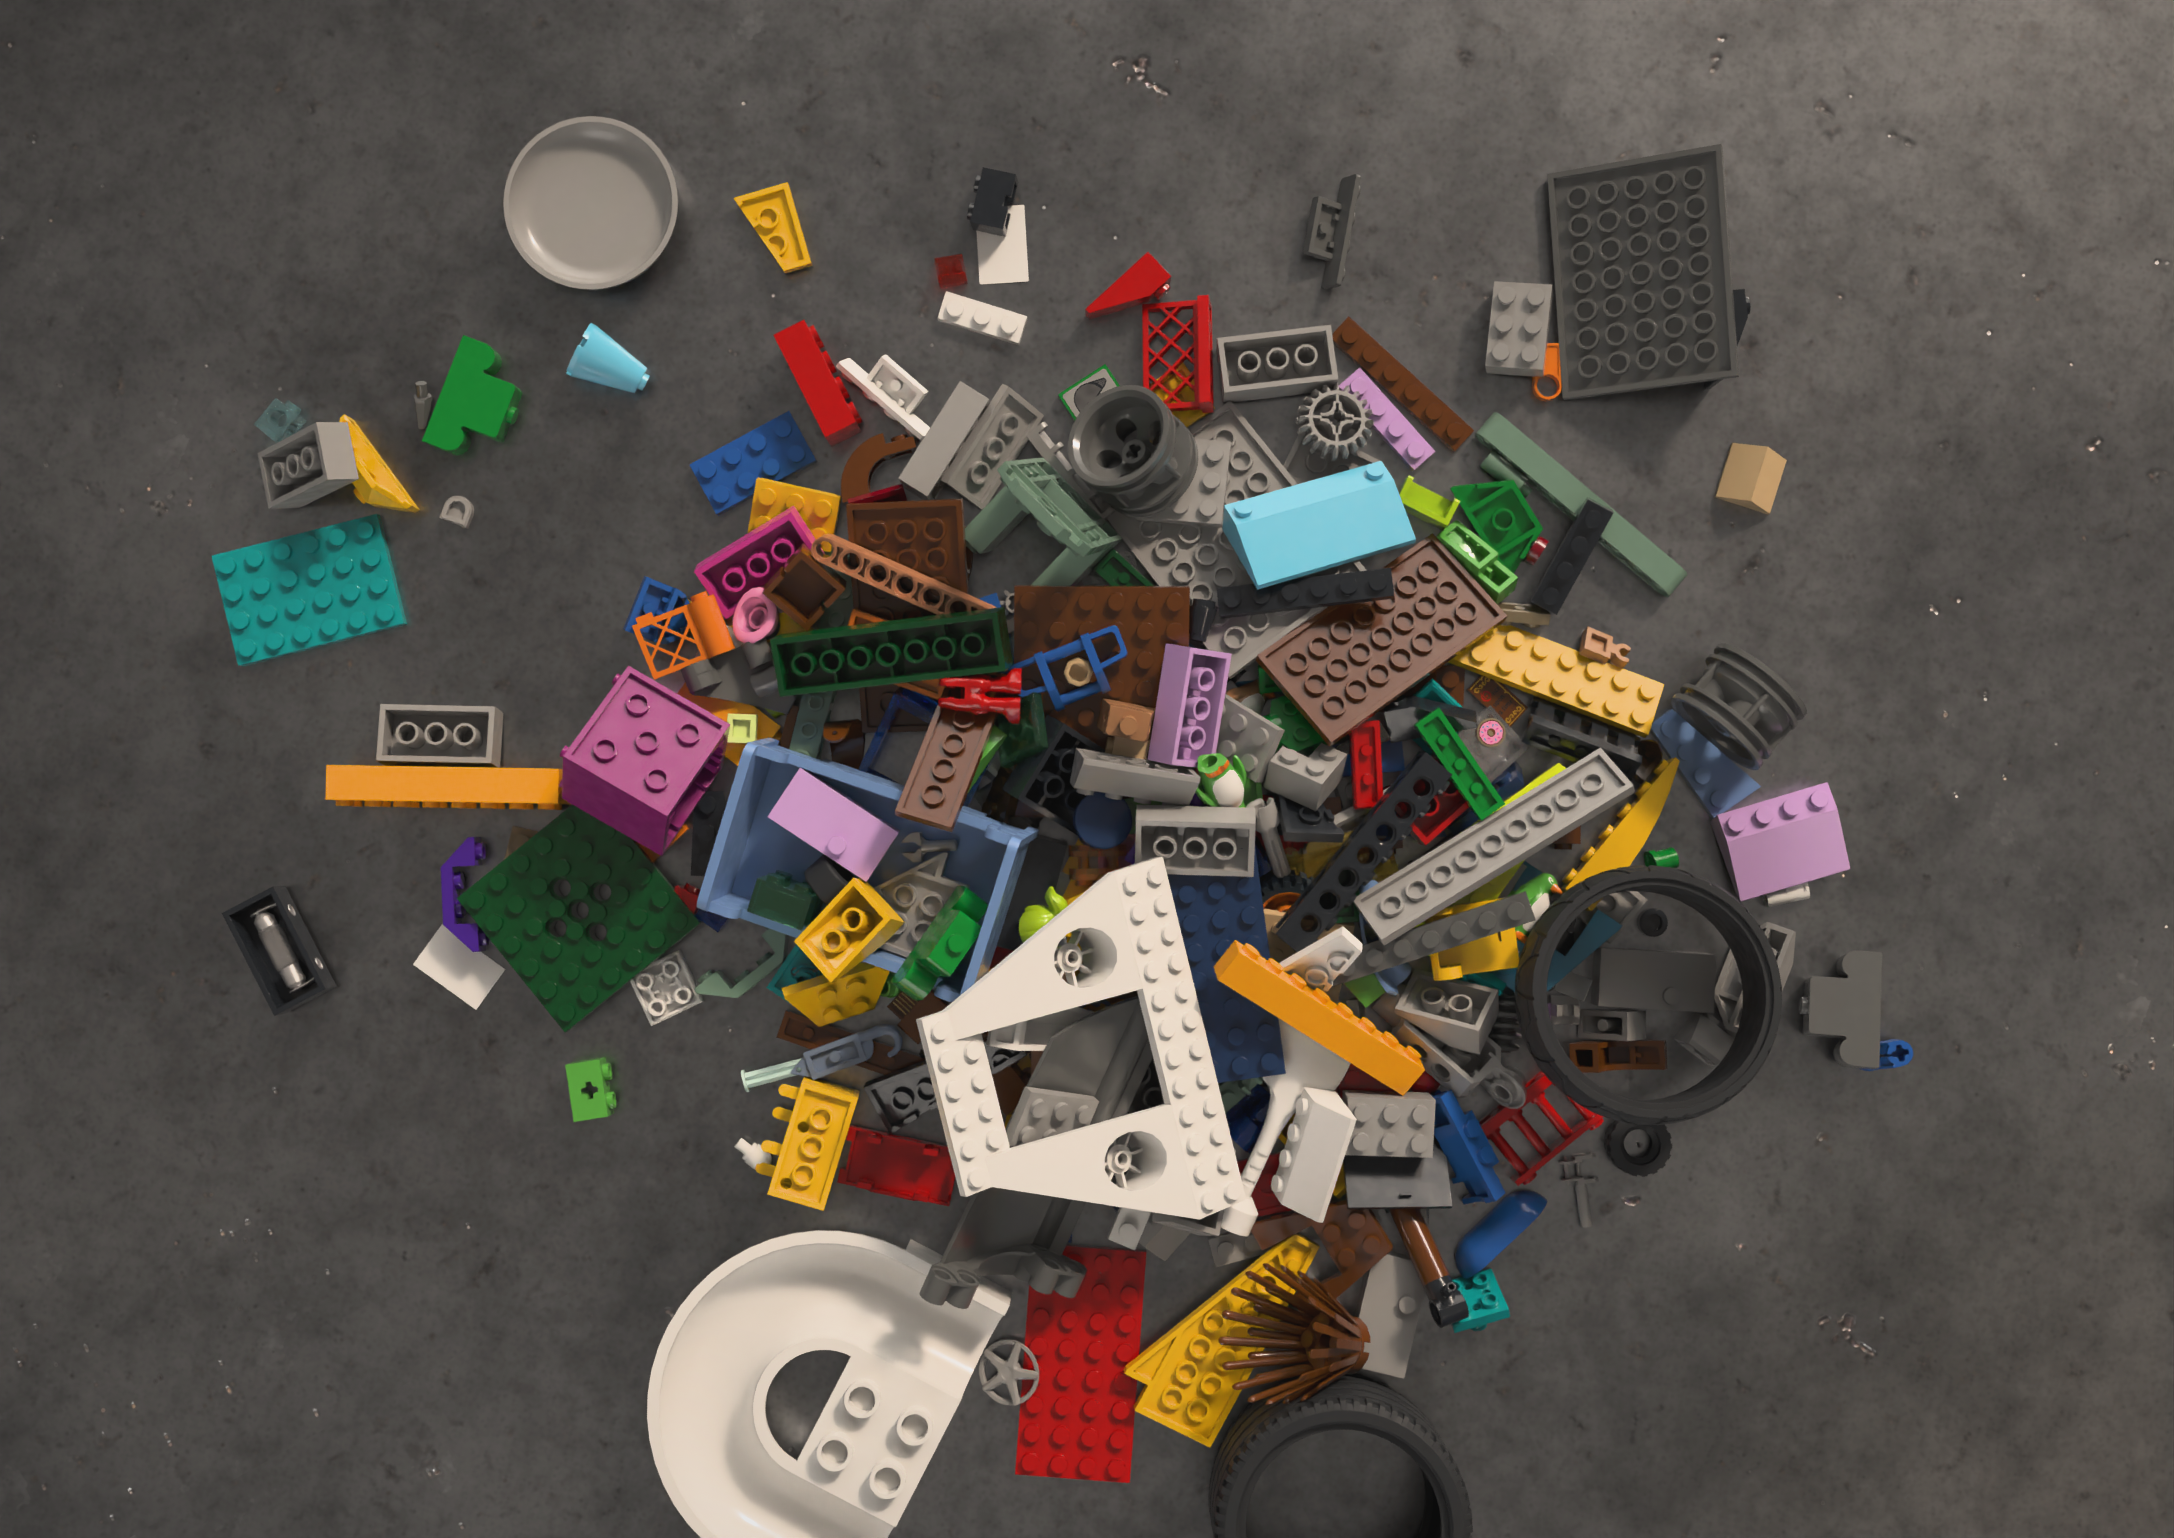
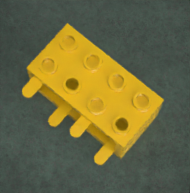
[755,1076,860,1211]

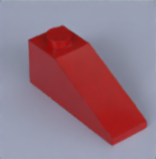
[1085,252,1171,320]

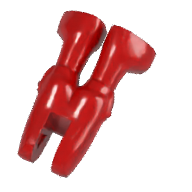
[938,668,1022,724]

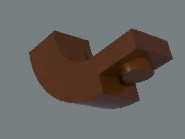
[841,433,917,507]
[1569,1040,1668,1073]

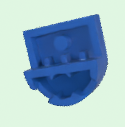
[623,576,690,644]

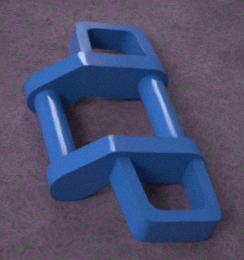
[1009,625,1128,712]

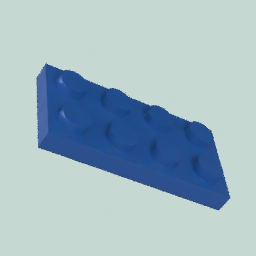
[690,411,817,516]

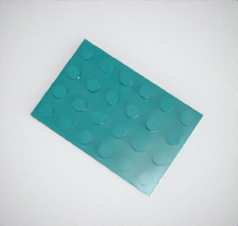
[211,514,407,666]

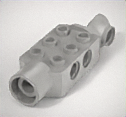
[1372,982,1527,1109]

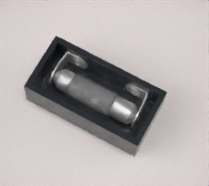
[222,886,337,1016]

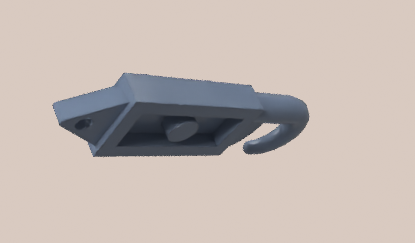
[791,1024,903,1080]

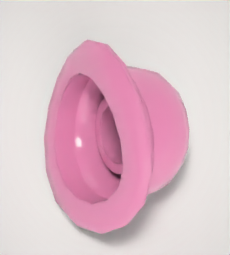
[733,587,779,643]

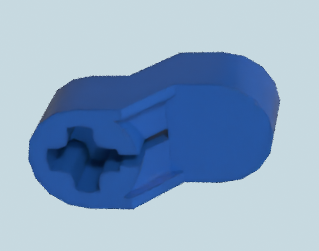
[1860,1039,1913,1071]

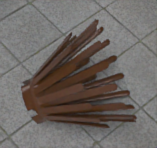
[1219,1263,1371,1405]

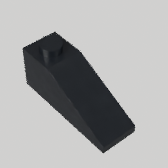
[1384,695,1477,743]

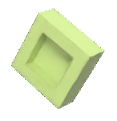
[727,713,758,744]

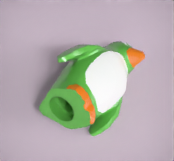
[1195,753,1246,808]
[1507,873,1562,944]

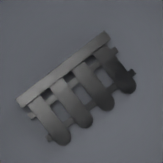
[1521,696,1642,782]

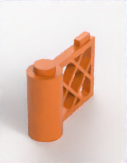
[632,591,735,680]

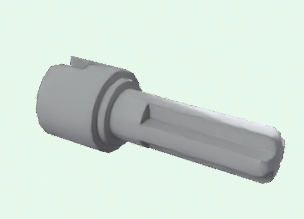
[1246,797,1291,878]

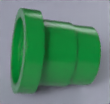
[1644,847,1679,868]

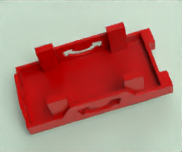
[837,1125,956,1206]

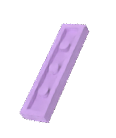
[1339,367,1435,472]

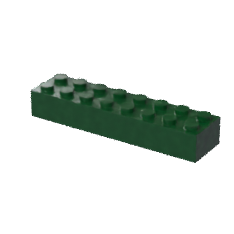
[770,607,1013,697]

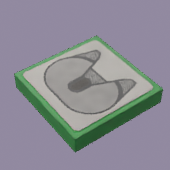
[1058,364,1120,422]

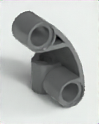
[680,637,796,714]

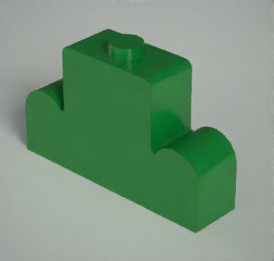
[422,335,522,455]
[890,886,989,1000]

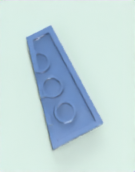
[1650,709,1761,819]

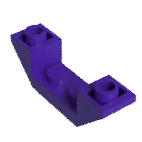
[441,837,490,952]

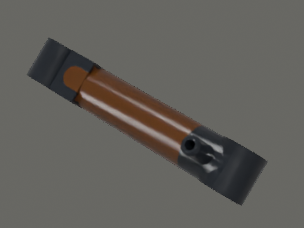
[1385,1209,1469,1328]

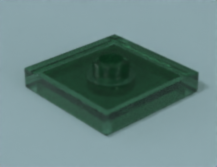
[995,692,1048,768]

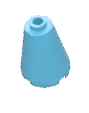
[566,323,650,393]

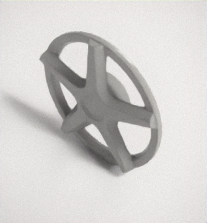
[979,1339,1039,1406]

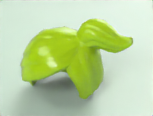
[1019,886,1068,943]

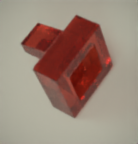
[934,254,968,289]

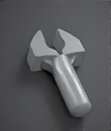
[901,832,958,862]

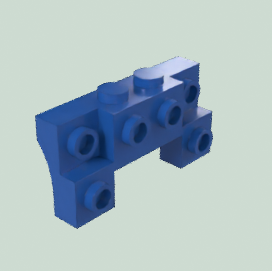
[1431,1090,1506,1205]

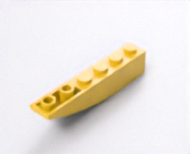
[1560,757,1680,911]

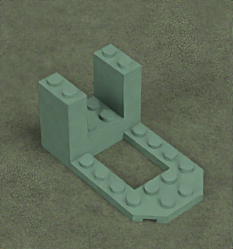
[965,458,1123,586]

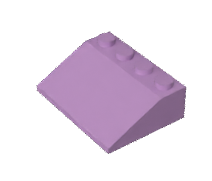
[1710,782,1850,902]

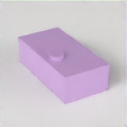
[1147,644,1232,768]
[767,768,900,882]

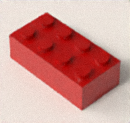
[773,320,863,447]

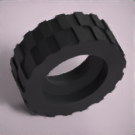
[1604,1120,1672,1177]

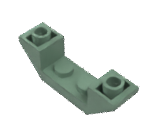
[694,927,789,998]

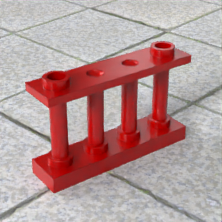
[1479,1070,1604,1186]

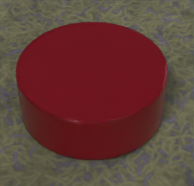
[1525,536,1549,565]

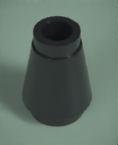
[1189,599,1217,642]

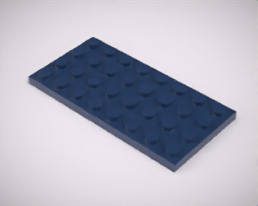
[1167,848,1286,1083]

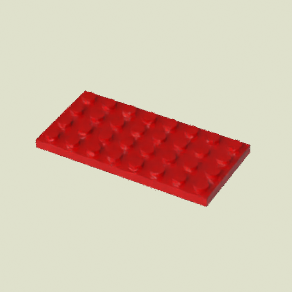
[1015,1244,1147,1483]

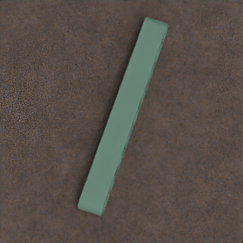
[1475,412,1688,597]

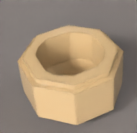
[1064,657,1093,687]

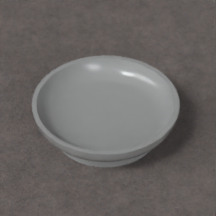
[503,116,678,290]

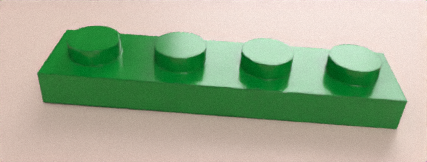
[1413,708,1505,821]

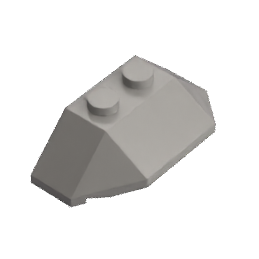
[1714,922,1796,1033]

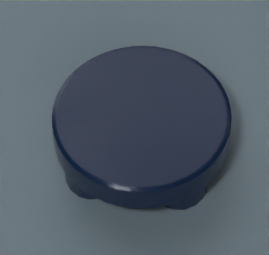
[1073,791,1132,850]

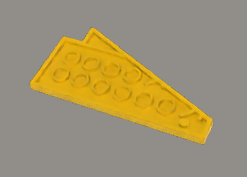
[1123,1233,1320,1448]

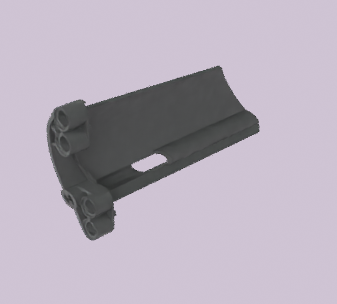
[919,996,1153,1309]

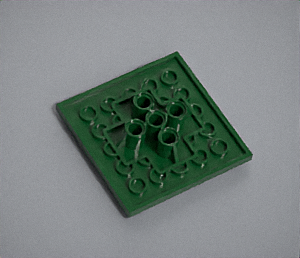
[457,804,702,1033]

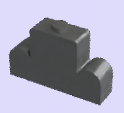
[1799,950,1882,1070]

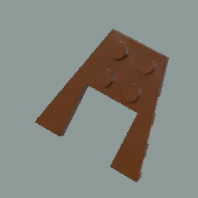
[1251,1200,1393,1317]

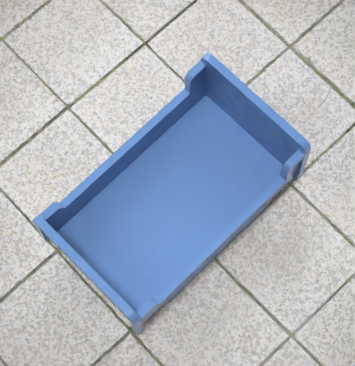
[697,737,1039,1003]

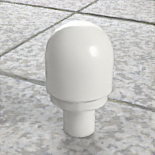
[734,1138,772,1170]

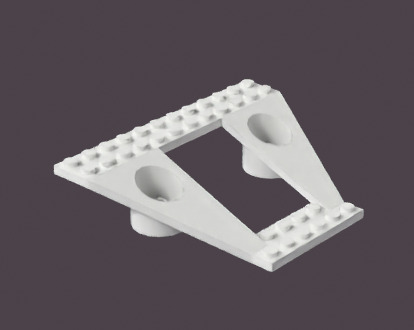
[916,857,1246,1219]

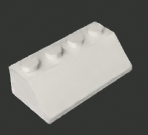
[1271,1087,1357,1223]

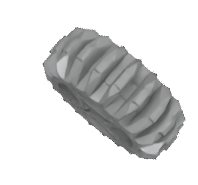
[1296,383,1374,461]

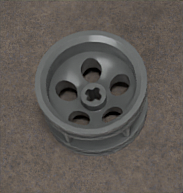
[1068,385,1198,517]
[1671,643,1807,770]

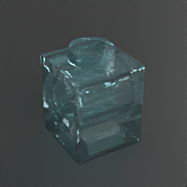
[254,398,307,443]

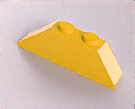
[339,414,420,513]

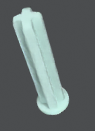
[741,1058,802,1092]

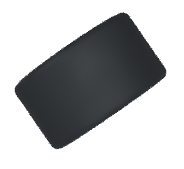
[804,854,854,905]

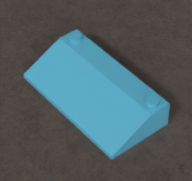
[1222,461,1416,590]

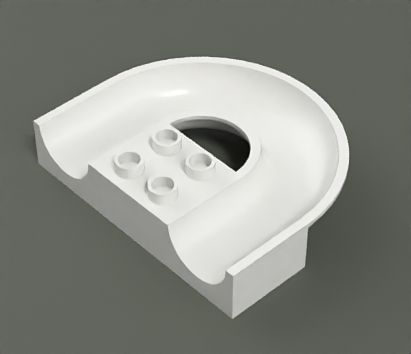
[647,1230,1012,1538]

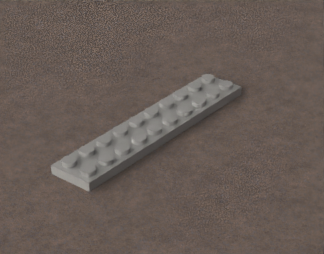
[1354,748,1635,945]

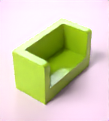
[1399,476,1460,531]

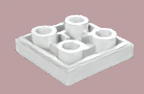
[630,950,704,1026]

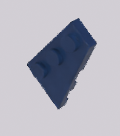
[1448,760,1524,836]

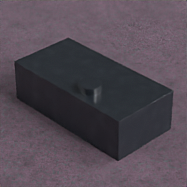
[997,834,1067,951]

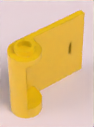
[1425,898,1520,981]

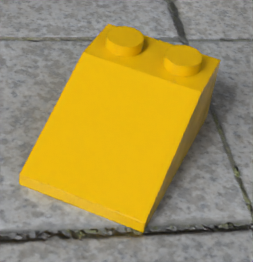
[794,878,905,983]

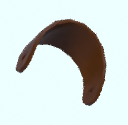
[823,719,865,770]

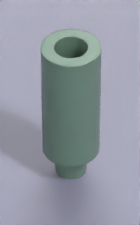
[1480,450,1533,498]

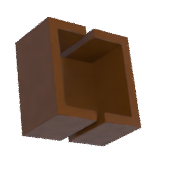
[762,543,847,631]

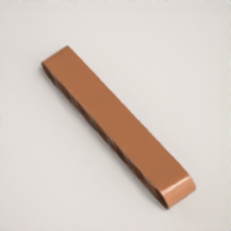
[811,534,996,615]

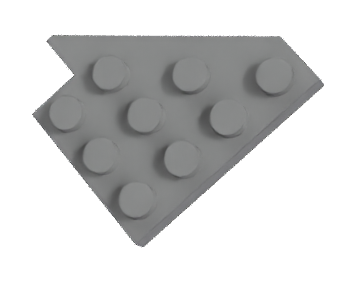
[874,851,970,957]

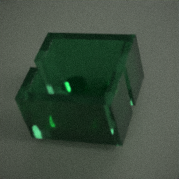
[747,870,823,931]

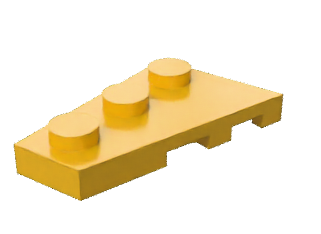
[734,182,812,274]

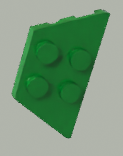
[1450,480,1543,573]

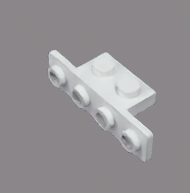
[836,355,930,440]

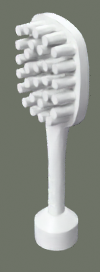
[1221,1018,1351,1236]

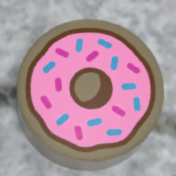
[1475,718,1506,747]

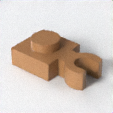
[1579,627,1631,668]

